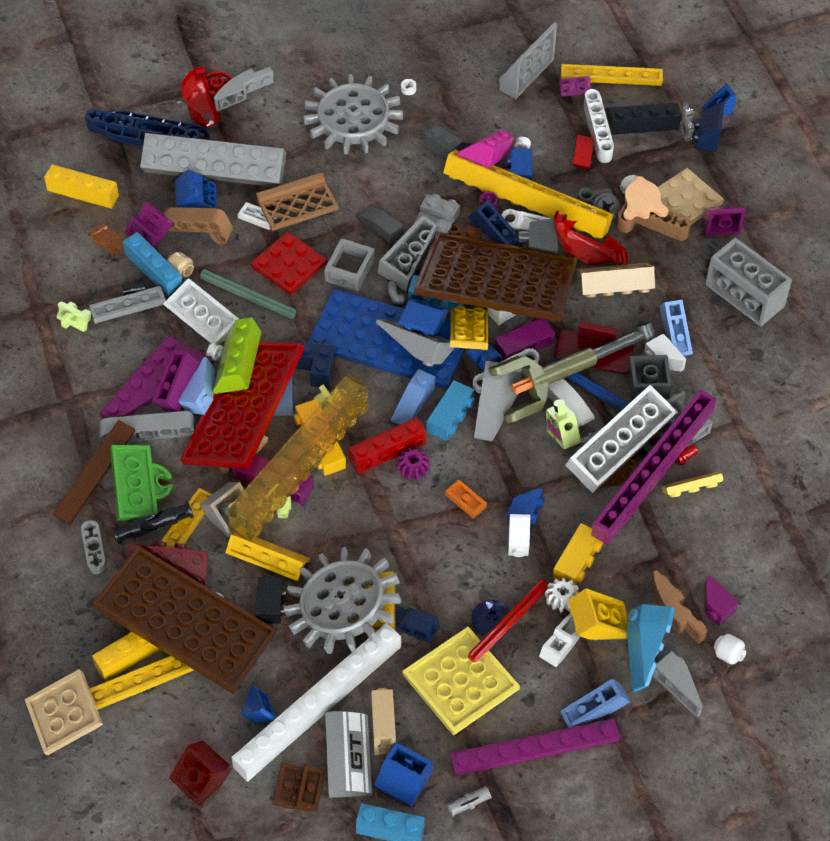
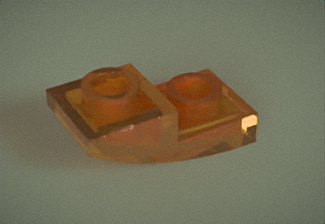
[88,224,124,257]

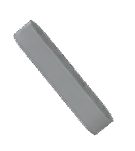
[81,520,106,574]

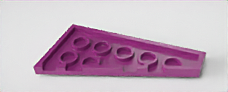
[99,335,214,419]

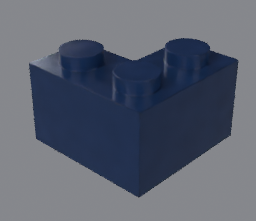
[296,341,336,389]

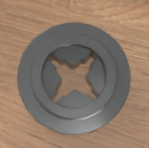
[593,193,620,220]

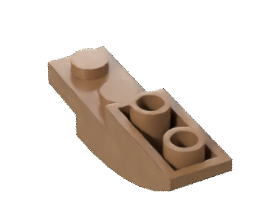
[651,570,707,644]

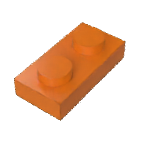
[445,480,487,519]

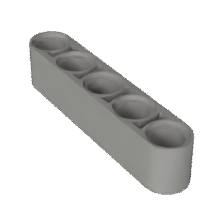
[99,411,194,442]

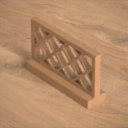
[256,173,338,231]

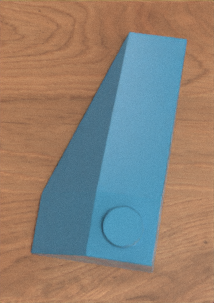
[627,604,675,692]

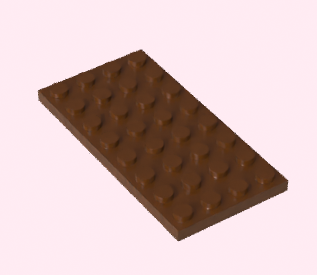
[92,546,277,694]

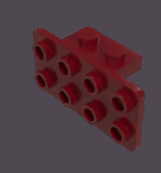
[554,321,633,375]
[126,541,208,587]

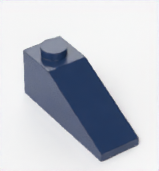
[468,200,521,246]

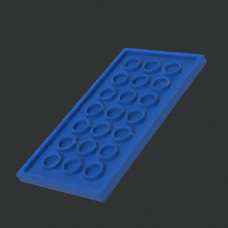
[308,289,465,389]

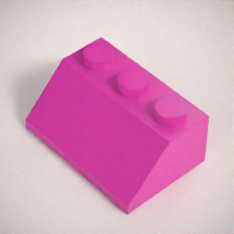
[458,130,514,168]

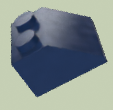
[694,102,724,152]

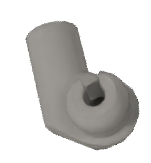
[387,281,404,305]

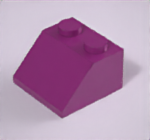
[702,206,746,236]

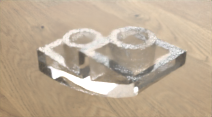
[680,102,695,141]

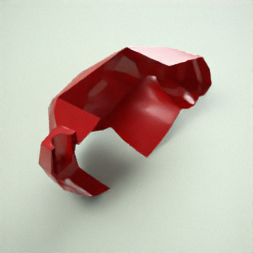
[181,67,220,129]
[553,210,628,266]

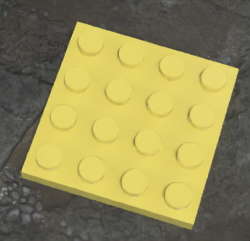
[402,627,520,736]

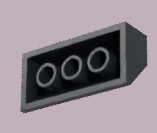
[606,102,681,135]

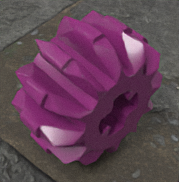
[397,448,430,481]

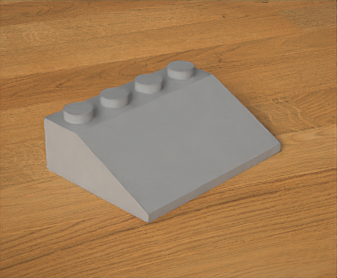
[499,22,557,99]

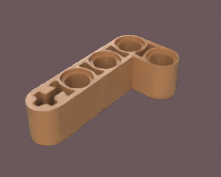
[617,202,691,241]
[163,207,233,245]

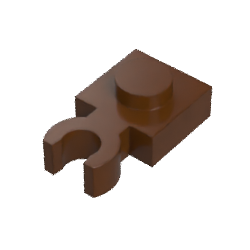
[449,223,482,239]

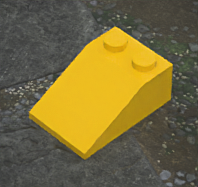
[568,588,628,640]

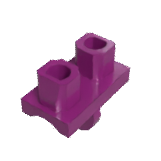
[559,76,592,96]

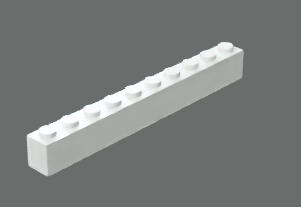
[231,623,401,782]

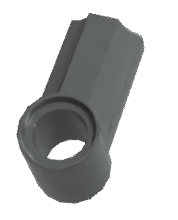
[577,188,612,206]

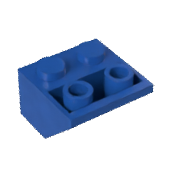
[175,169,217,209]
[398,299,448,336]
[374,742,433,807]

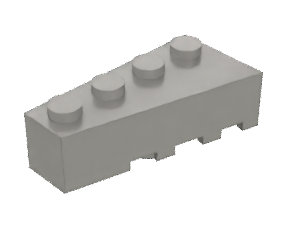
[378,215,437,292]

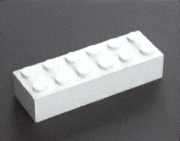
[565,385,677,493]

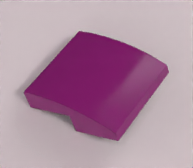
[125,202,173,248]

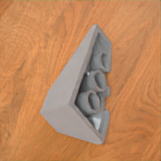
[376,319,455,367]
[474,361,522,442]

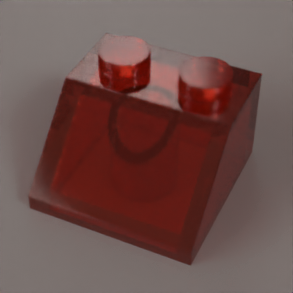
[169,741,233,806]

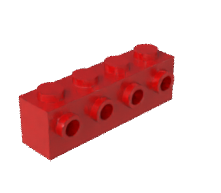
[349,417,426,474]

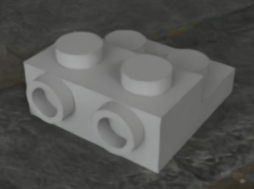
[413,194,460,236]

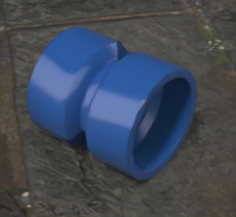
[467,343,502,372]

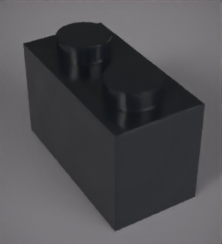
[255,577,287,624]

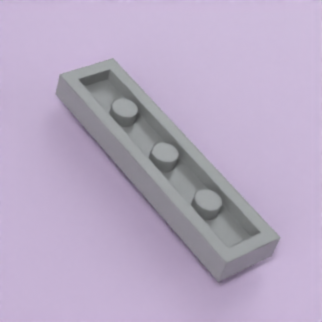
[89,286,166,323]

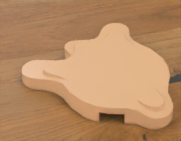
[623,176,669,220]

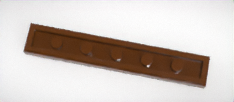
[53,420,135,525]

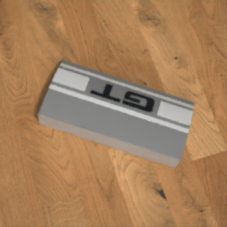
[325,711,372,798]

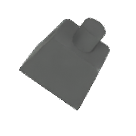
[519,218,559,254]

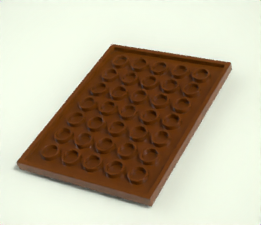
[414,232,578,322]

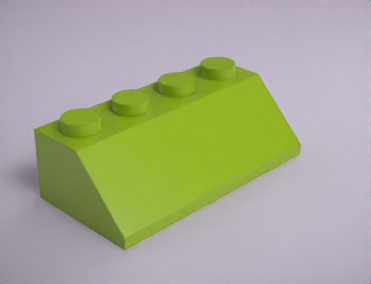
[213,317,261,394]

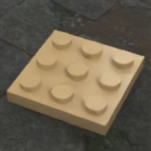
[658,168,724,224]
[24,669,103,755]

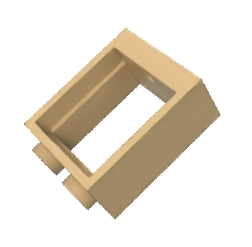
[371,688,396,756]

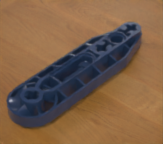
[85,109,210,147]

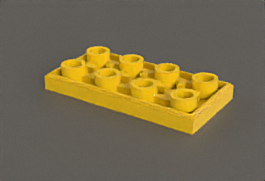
[450,306,488,350]

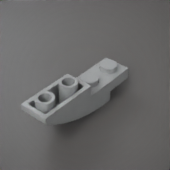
[214,67,274,111]

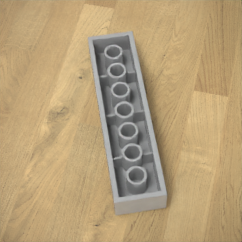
[140,133,286,187]

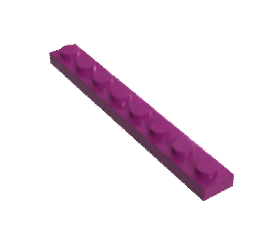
[450,719,620,776]

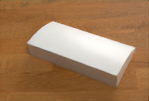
[163,278,239,345]

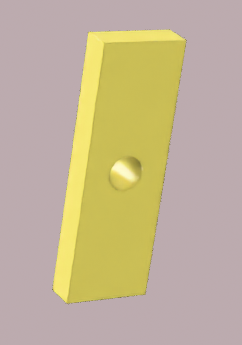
[661,472,723,497]

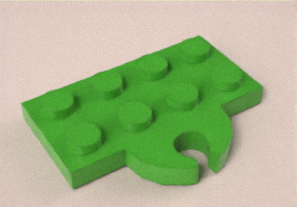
[110,445,173,520]

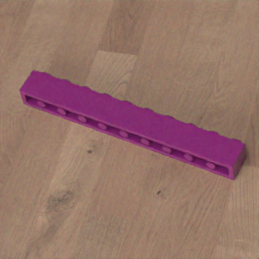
[591,389,716,545]

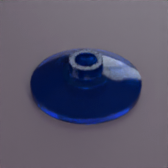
[472,600,510,636]

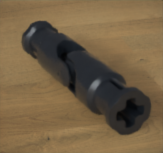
[112,501,194,544]

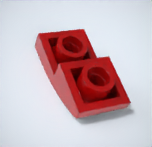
[572,134,594,169]

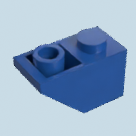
[506,488,545,527]

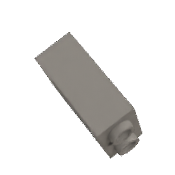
[324,238,375,292]

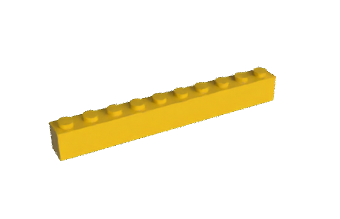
[443,150,614,239]

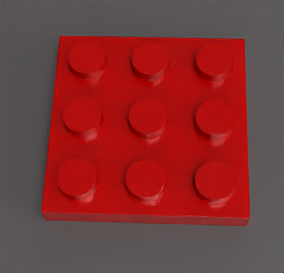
[250,231,327,296]

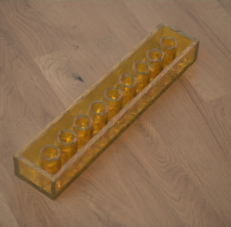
[228,373,368,542]

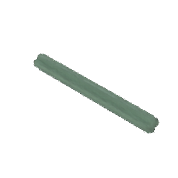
[200,269,297,319]

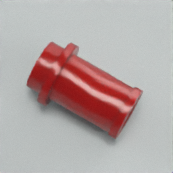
[675,444,698,465]

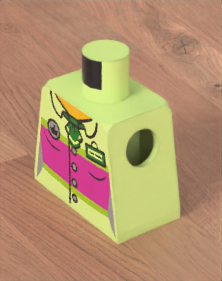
[546,400,581,449]

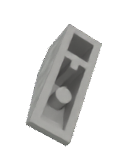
[652,651,703,718]

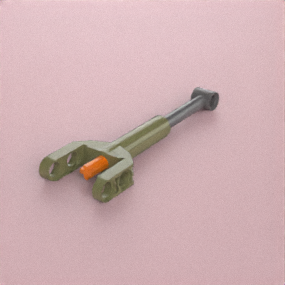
[489,321,656,423]

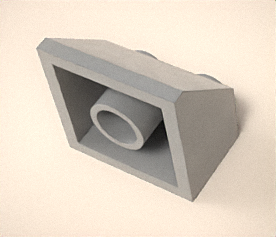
[199,482,258,537]

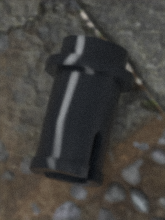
[122,280,146,296]

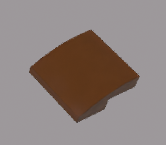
[272,762,325,811]

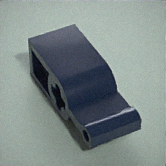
[395,605,440,643]

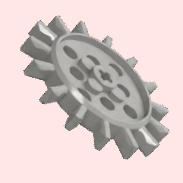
[304,74,403,155]
[284,547,402,654]

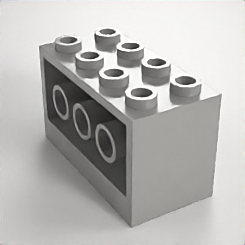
[705,237,792,327]

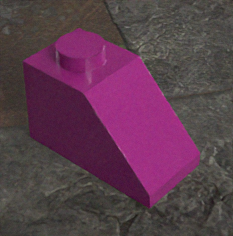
[704,575,739,626]

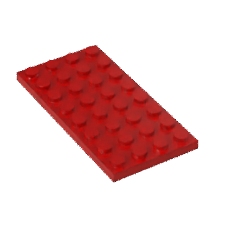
[180,342,305,469]

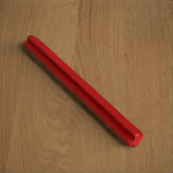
[468,580,548,663]

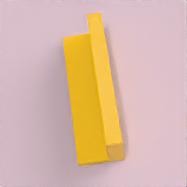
[225,531,311,581]

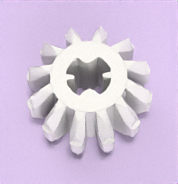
[545,577,579,613]

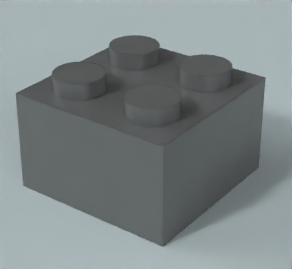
[628,355,672,400]

